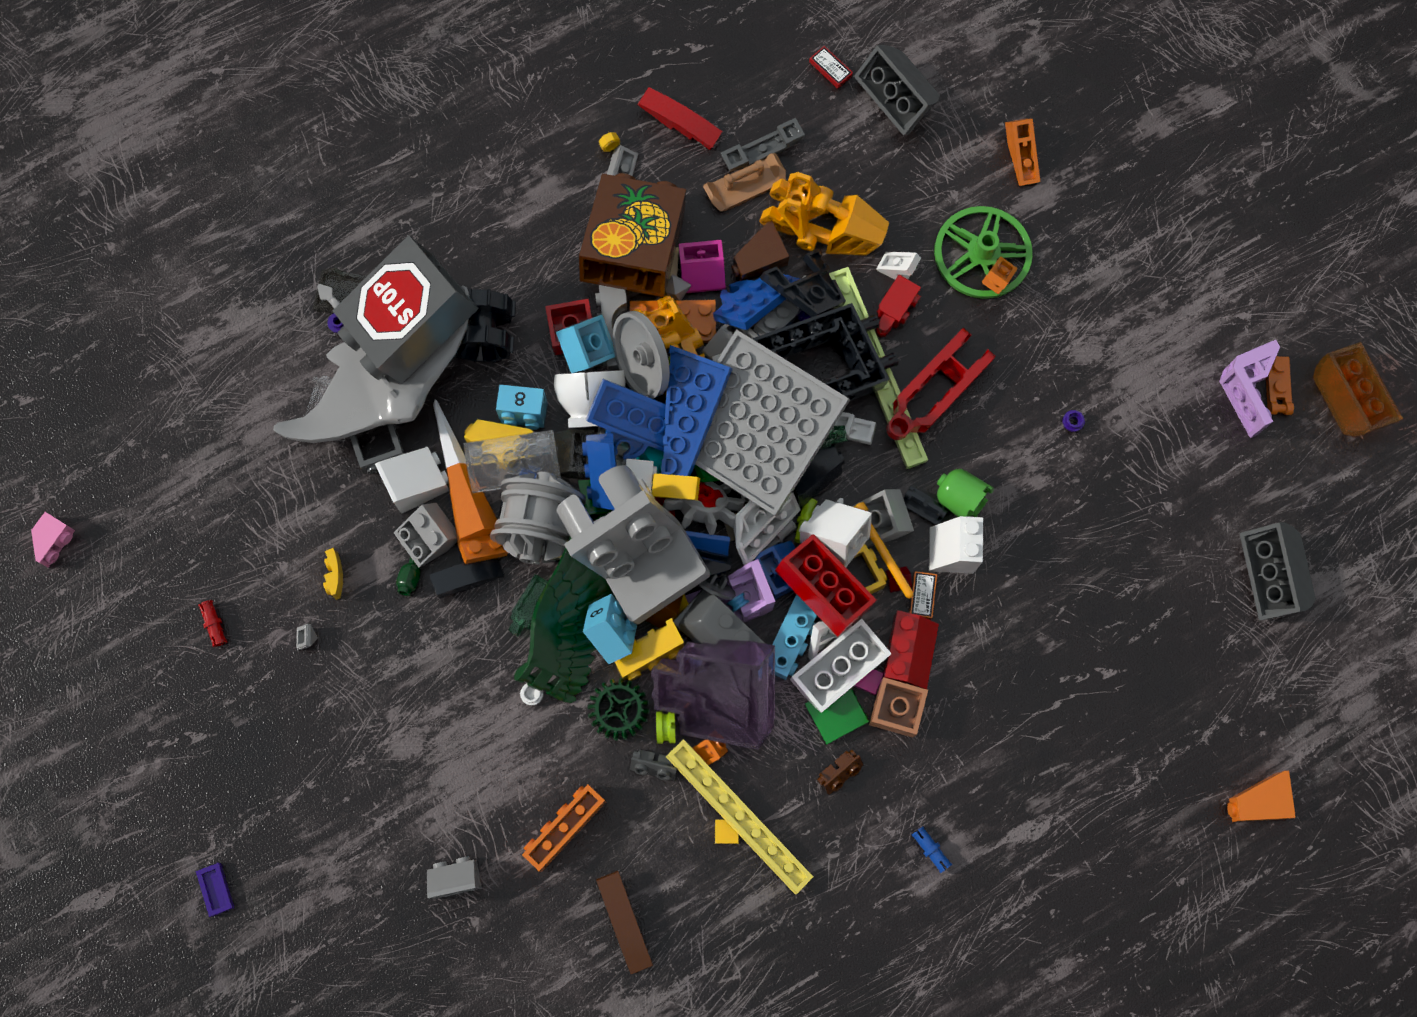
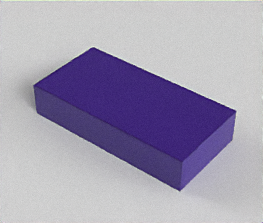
[196,863,234,917]

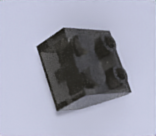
[549,428,595,479]

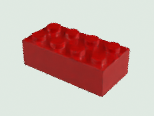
[775,534,877,637]

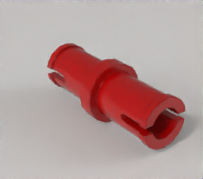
[198,600,227,647]

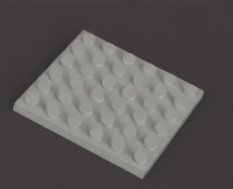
[695,329,850,516]

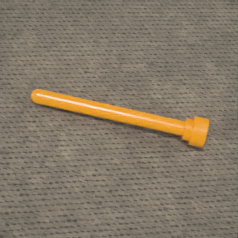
[853,502,914,599]

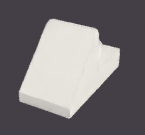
[876,252,921,280]

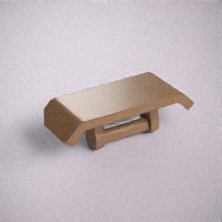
[703,153,786,211]

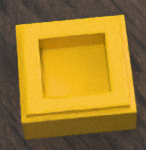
[715,820,738,844]

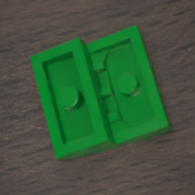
[805,688,870,744]

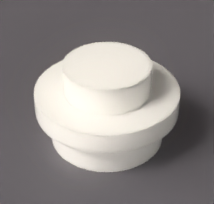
[520,684,543,706]

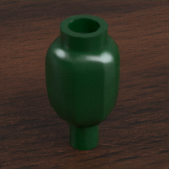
[396,557,420,596]

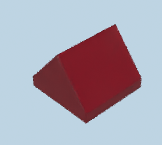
[885,566,912,593]

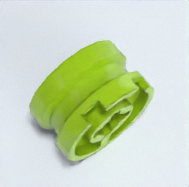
[656,711,676,744]

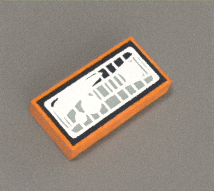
[909,571,937,619]

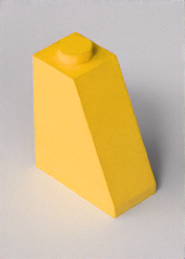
[464,419,535,471]

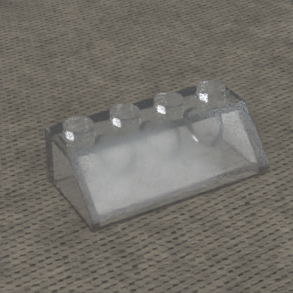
[464,430,561,493]

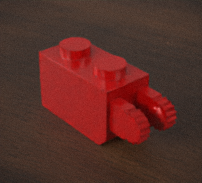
[876,275,921,337]

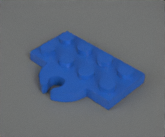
[713,274,800,330]
[586,378,666,460]

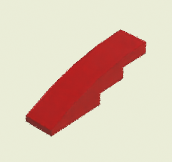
[637,87,722,150]

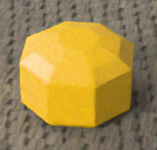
[599,132,620,152]

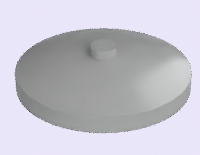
[613,311,670,399]

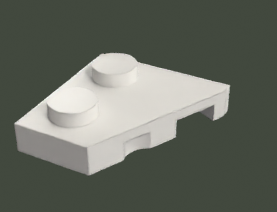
[807,621,852,660]

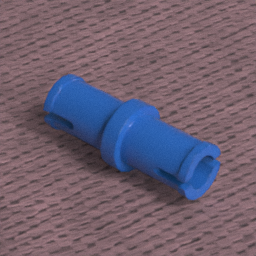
[912,826,952,874]

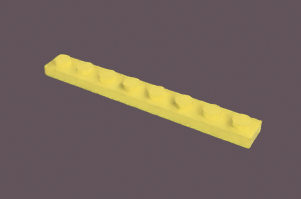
[666,739,813,894]

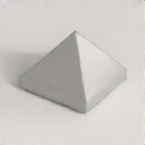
[665,274,691,300]
[296,624,318,650]

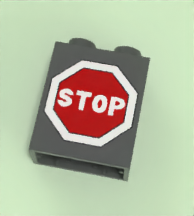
[333,235,479,383]

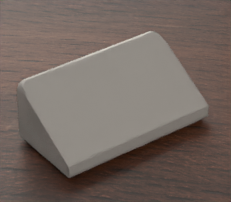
[607,145,638,176]

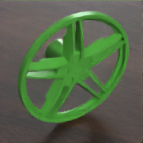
[934,206,1032,299]

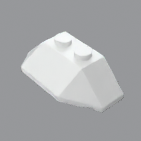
[734,493,800,565]

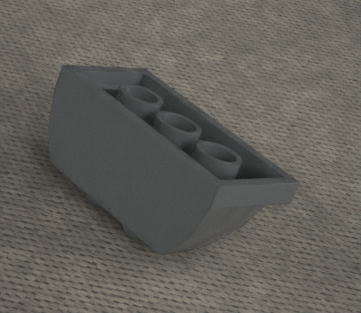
[854,45,940,136]
[1239,522,1316,621]
[673,589,769,685]

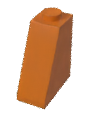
[1227,771,1296,822]

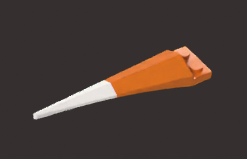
[433,400,508,564]

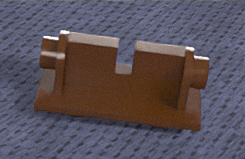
[817,749,864,795]

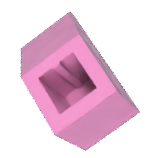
[31,512,75,567]

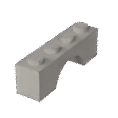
[595,285,628,371]

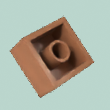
[869,677,928,738]

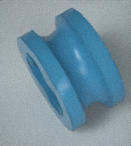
[726,592,750,613]

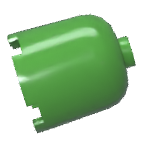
[937,469,994,517]

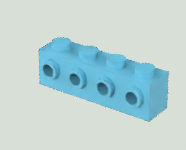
[761,594,817,680]

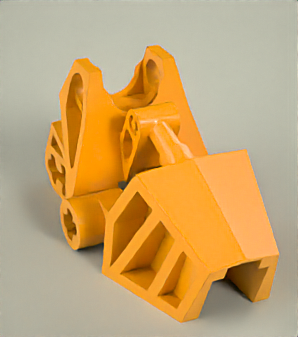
[759,172,889,255]
[633,296,705,398]

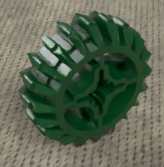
[588,678,650,741]

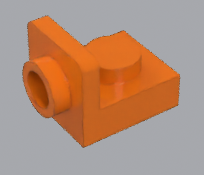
[692,732,728,765]

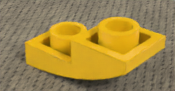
[323,548,343,600]

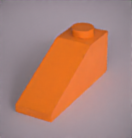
[1005,119,1040,186]

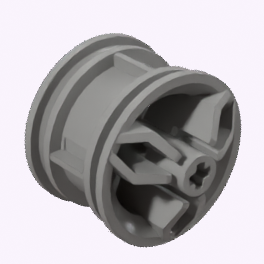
[490,472,586,565]

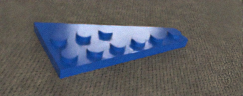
[661,345,733,476]

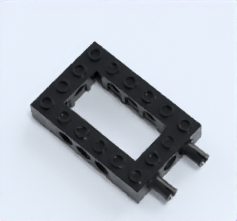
[752,303,898,401]

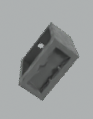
[350,424,405,474]

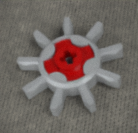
[663,482,745,535]

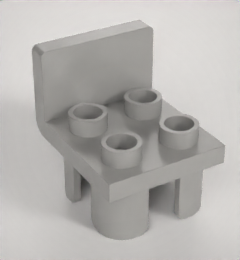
[556,465,710,625]

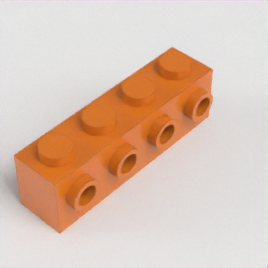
[522,784,606,872]

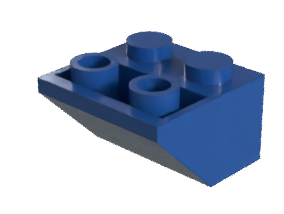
[753,540,796,600]

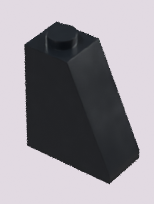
[793,445,844,507]

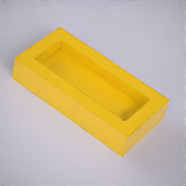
[652,474,700,501]

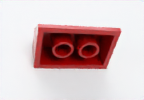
[882,610,939,690]

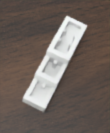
[829,412,877,445]

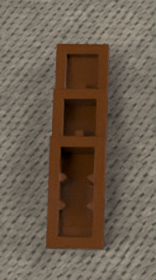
[596,871,653,974]

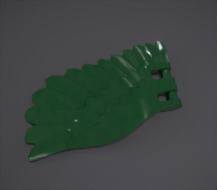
[514,537,617,703]

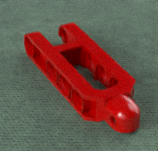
[886,328,996,440]

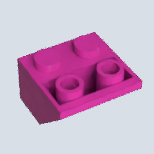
[679,240,726,293]

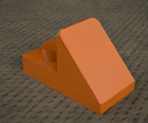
[982,256,1018,294]

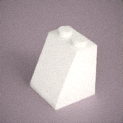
[375,447,450,514]
[799,499,872,567]
[929,516,983,574]

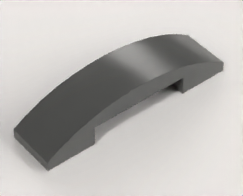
[721,118,805,172]

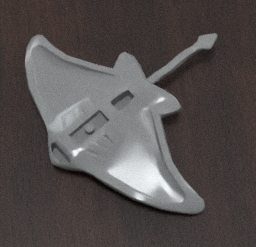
[273,284,470,443]

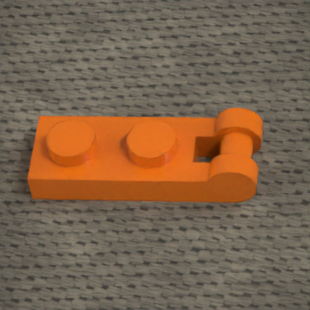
[1266,356,1294,415]

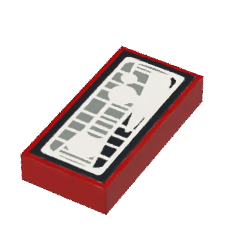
[809,46,853,89]

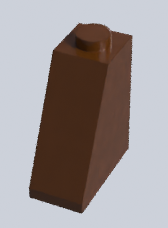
[731,220,789,281]

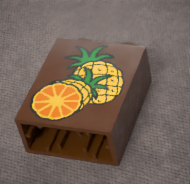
[579,173,686,297]

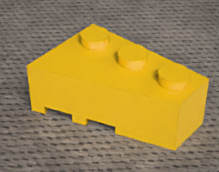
[614,618,684,681]

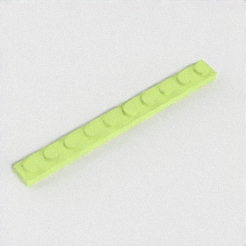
[829,267,928,469]

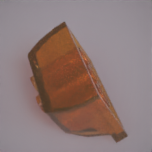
[1313,342,1403,436]

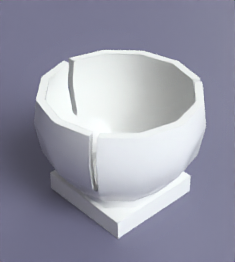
[554,370,626,428]

